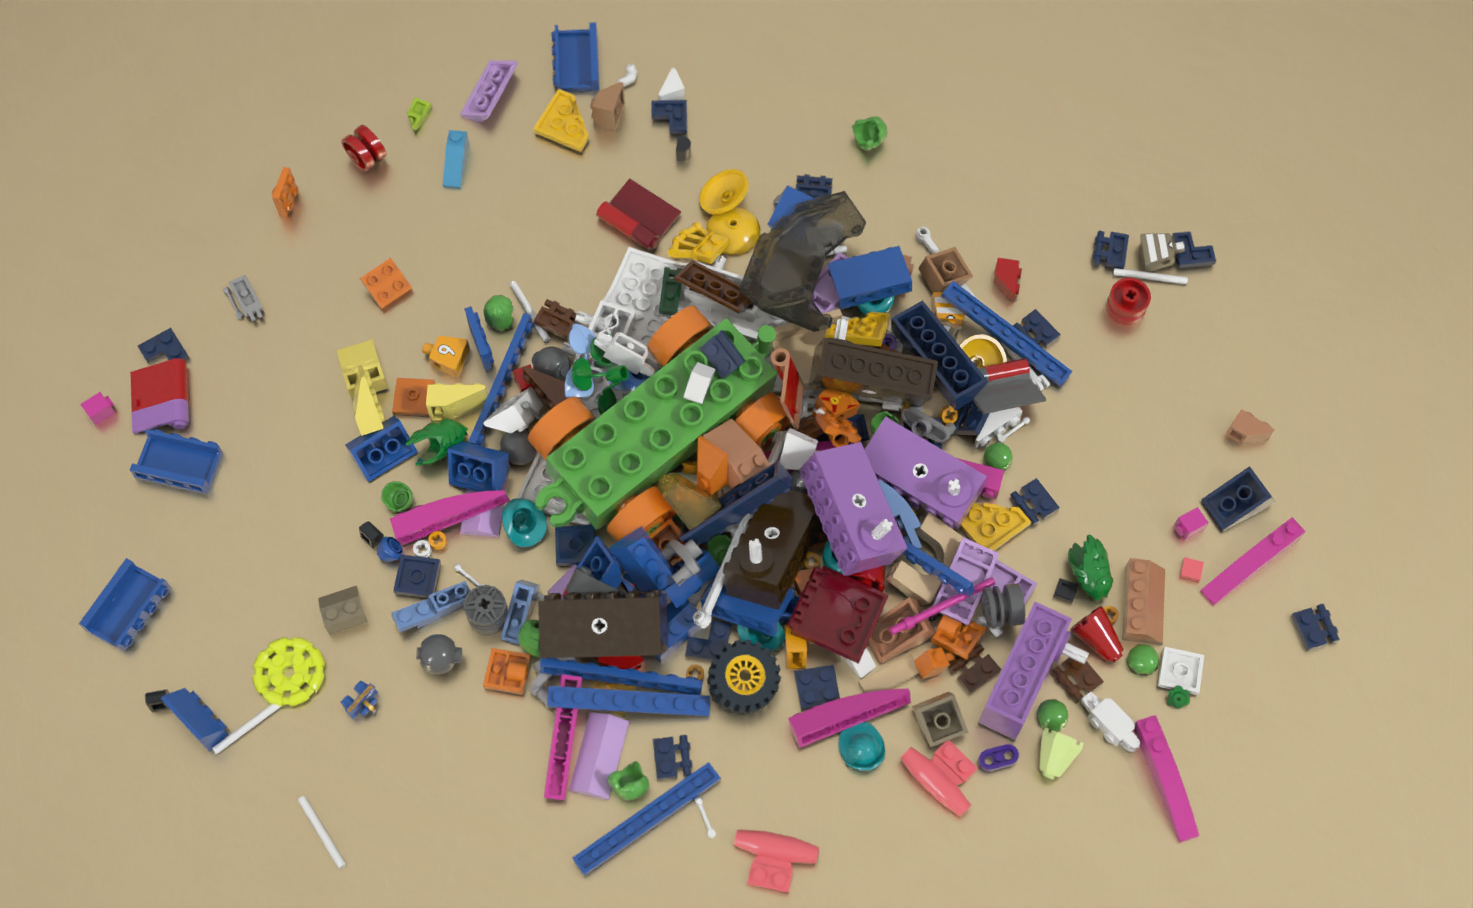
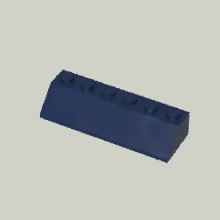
[891,300,988,411]
[680,460,792,546]

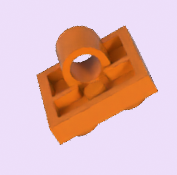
[272,167,298,218]
[360,258,412,309]
[815,412,861,447]
[932,615,986,660]
[483,648,532,695]

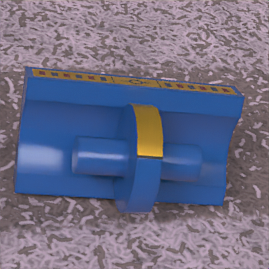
[341,681,378,720]

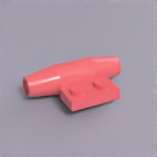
[900,740,978,817]
[734,830,820,893]

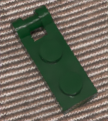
[659,267,682,315]

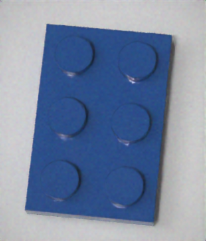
[464,306,494,373]

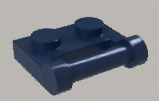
[953,400,990,435]

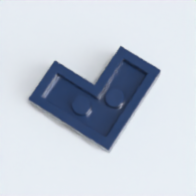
[651,100,687,134]
[1171,231,1216,268]
[138,328,190,363]
[685,621,731,662]

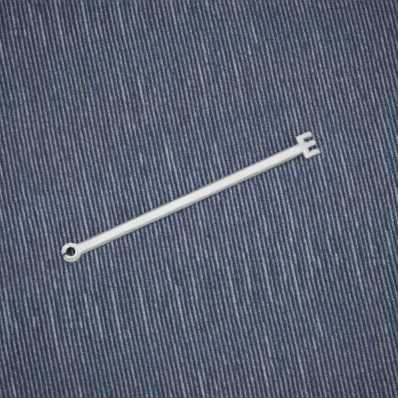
[915,227,1050,391]
[693,431,788,629]

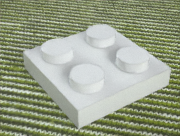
[1158,647,1204,695]

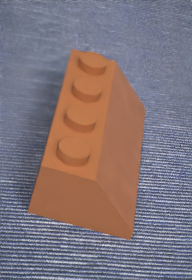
[1122,558,1165,645]

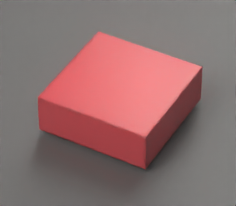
[1180,557,1204,582]

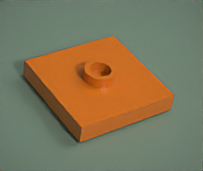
[392,378,435,416]

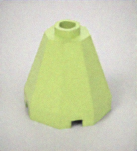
[1039,727,1084,780]

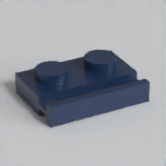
[700,330,746,379]

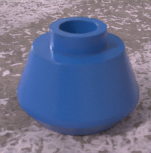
[377,536,403,562]

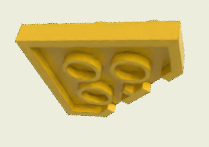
[533,89,589,152]
[825,312,891,347]
[960,503,1031,551]

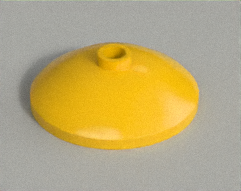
[699,169,749,214]
[706,207,761,256]
[959,335,1007,368]

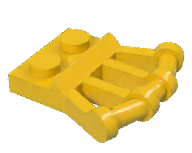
[668,222,730,264]

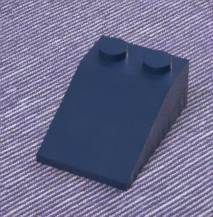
[1201,466,1276,531]

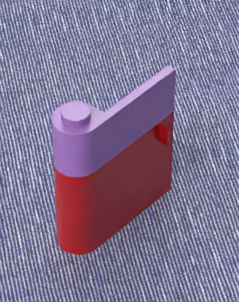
[130,359,189,434]

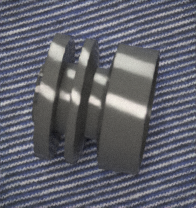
[982,583,1026,629]
[464,585,508,636]

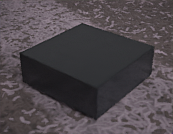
[1053,578,1078,604]

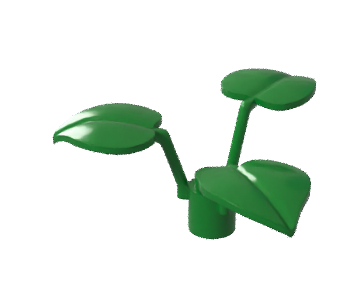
[572,334,629,415]

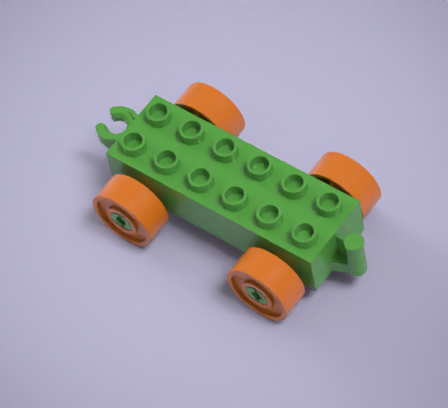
[528,306,791,542]

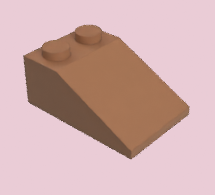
[702,419,770,488]
[869,597,936,663]

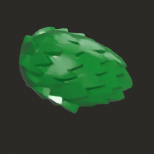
[405,418,468,465]
[1068,535,1113,602]

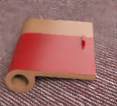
[771,348,804,430]

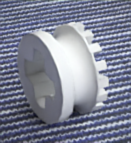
[413,540,432,558]

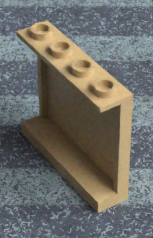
[772,309,842,393]

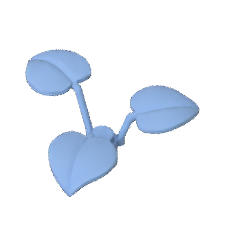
[565,324,629,398]

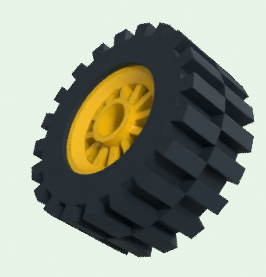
[707,640,781,715]

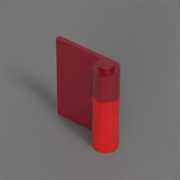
[596,178,681,250]

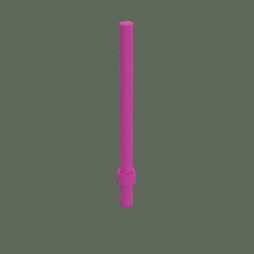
[889,577,996,635]

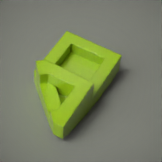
[407,97,432,131]

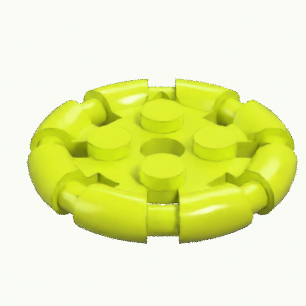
[252,637,325,707]

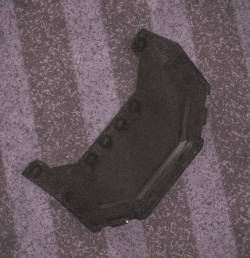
[739,191,866,332]

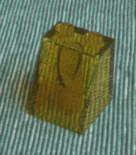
[657,472,722,531]

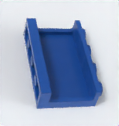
[551,22,600,92]
[828,246,912,309]
[130,429,223,494]
[79,558,170,652]
[701,573,795,637]

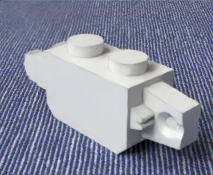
[594,332,659,377]
[1081,692,1140,753]

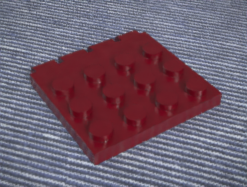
[787,566,889,664]

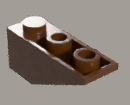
[522,366,571,410]

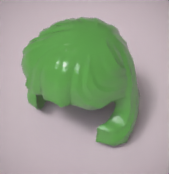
[852,116,887,151]
[483,295,514,332]
[518,620,540,657]
[608,761,649,800]

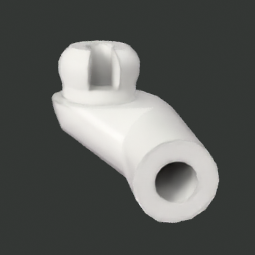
[617,64,638,87]
[974,616,1003,637]

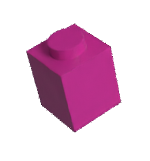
[80,392,115,426]
[1174,507,1209,540]

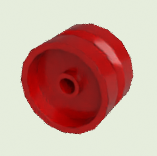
[341,125,387,172]
[1106,278,1151,325]

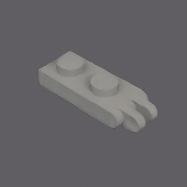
[228,275,263,322]

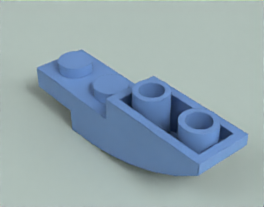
[878,480,922,548]
[391,581,470,633]

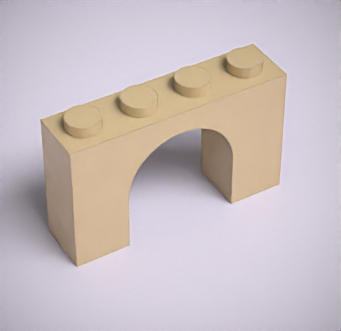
[885,512,963,606]

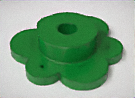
[1167,685,1190,708]

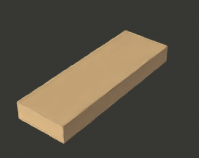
[859,655,919,693]

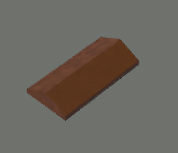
[674,260,756,314]

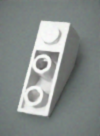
[974,407,1022,449]

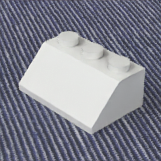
[483,387,544,433]

